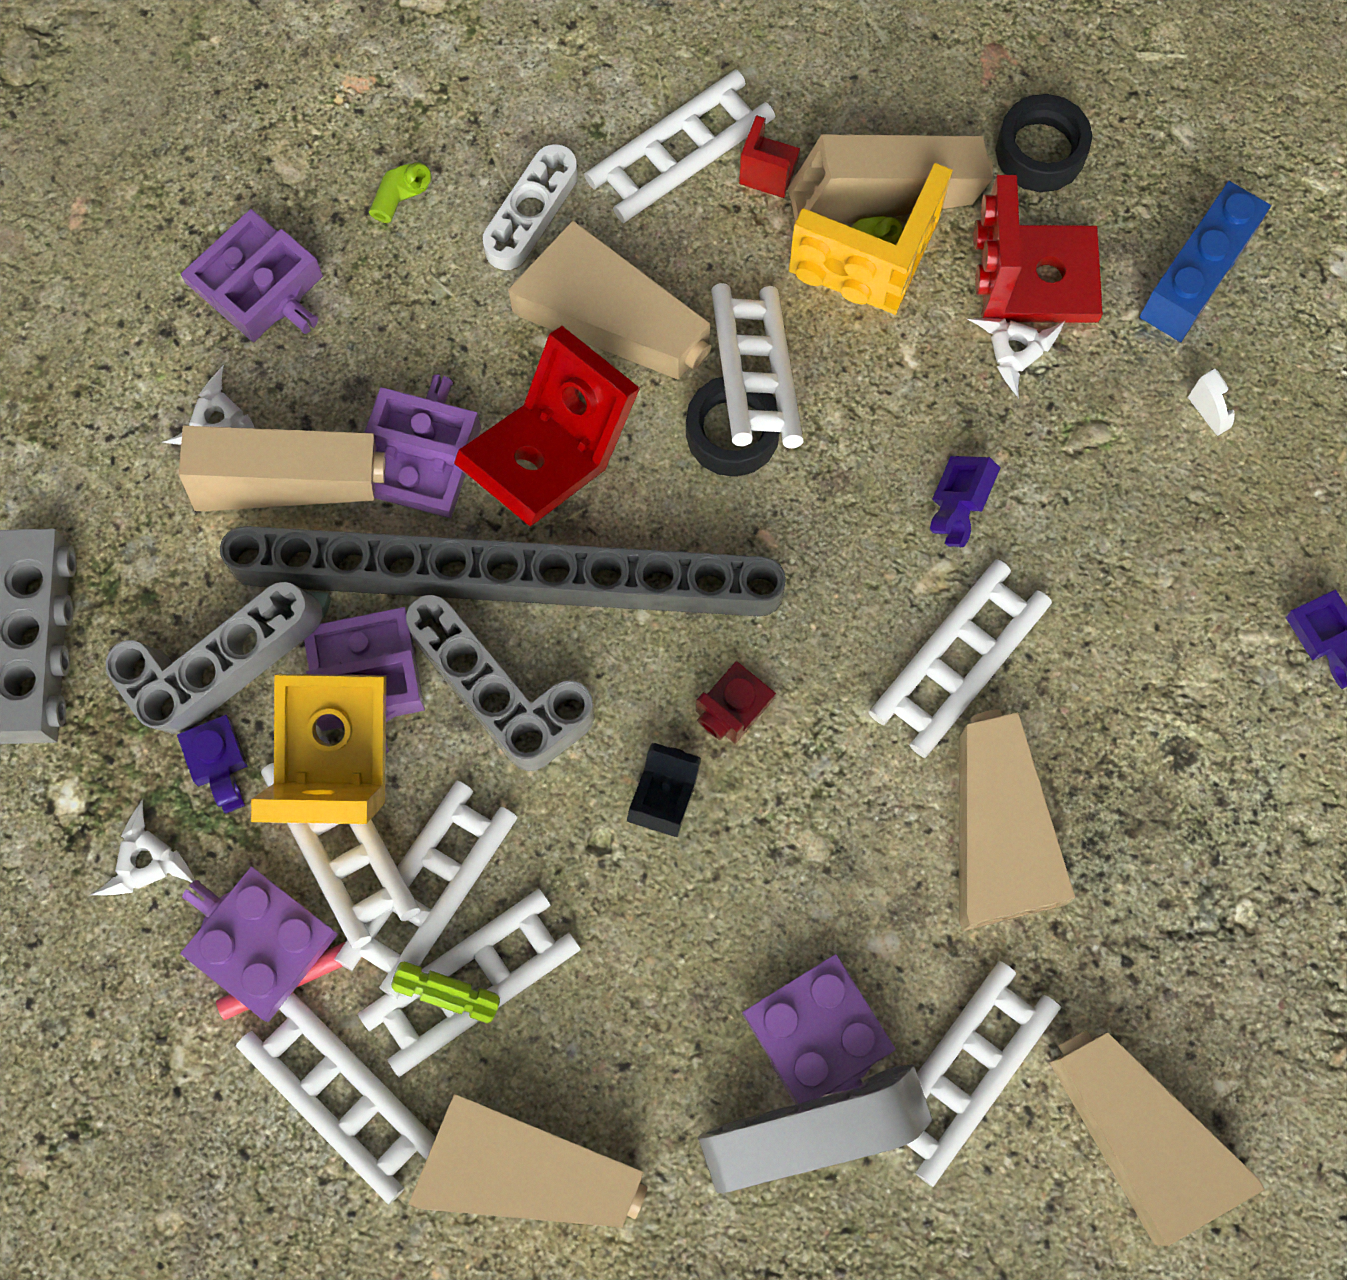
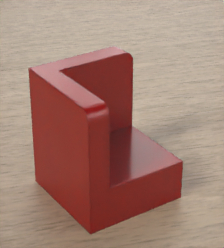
[739,115,800,198]

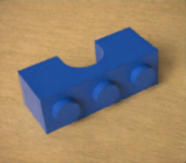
[1139,181,1272,343]

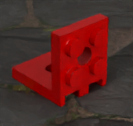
[973,175,1103,323]
[454,326,640,527]

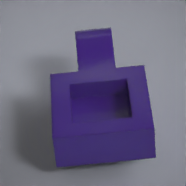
[930,456,1001,547]
[1285,589,1347,689]
[177,715,248,814]

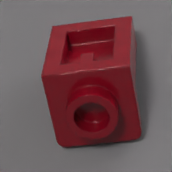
[696,661,776,744]

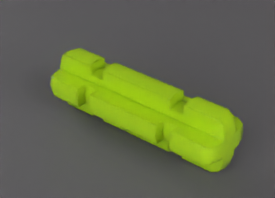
[391,961,500,1023]

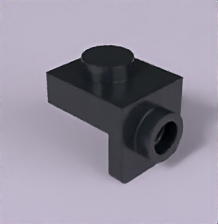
[626,743,701,837]

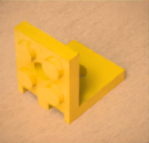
[789,163,953,315]
[251,673,386,824]

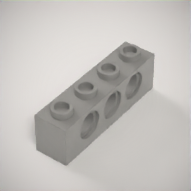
[0,529,77,744]

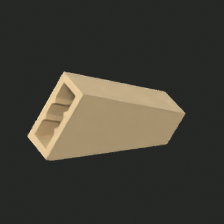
[788,134,993,224]
[508,221,711,380]
[179,426,386,511]
[959,709,1075,932]
[1049,1030,1265,1246]
[408,1094,648,1228]

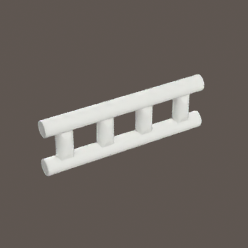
[584,69,775,223]
[711,283,803,448]
[868,559,1052,758]
[261,736,420,949]
[334,780,517,999]
[358,888,581,1077]
[907,961,1061,1187]
[236,992,436,1205]

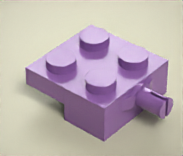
[181,209,323,343]
[365,374,481,518]
[304,607,425,753]
[180,866,338,1022]
[742,954,896,1104]

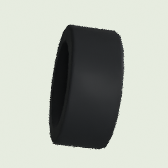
[995,94,1093,193]
[686,377,780,477]

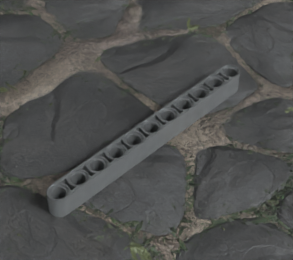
[220,526,786,617]

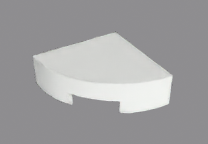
[1188,369,1235,436]

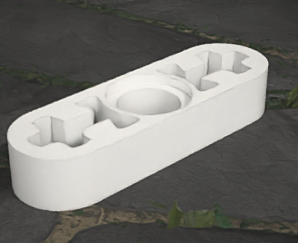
[483,144,578,270]

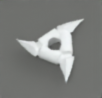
[967,318,1065,398]
[164,365,255,445]
[90,799,195,895]

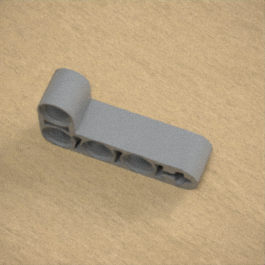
[106,582,322,734]
[406,595,595,771]
[698,1064,933,1193]

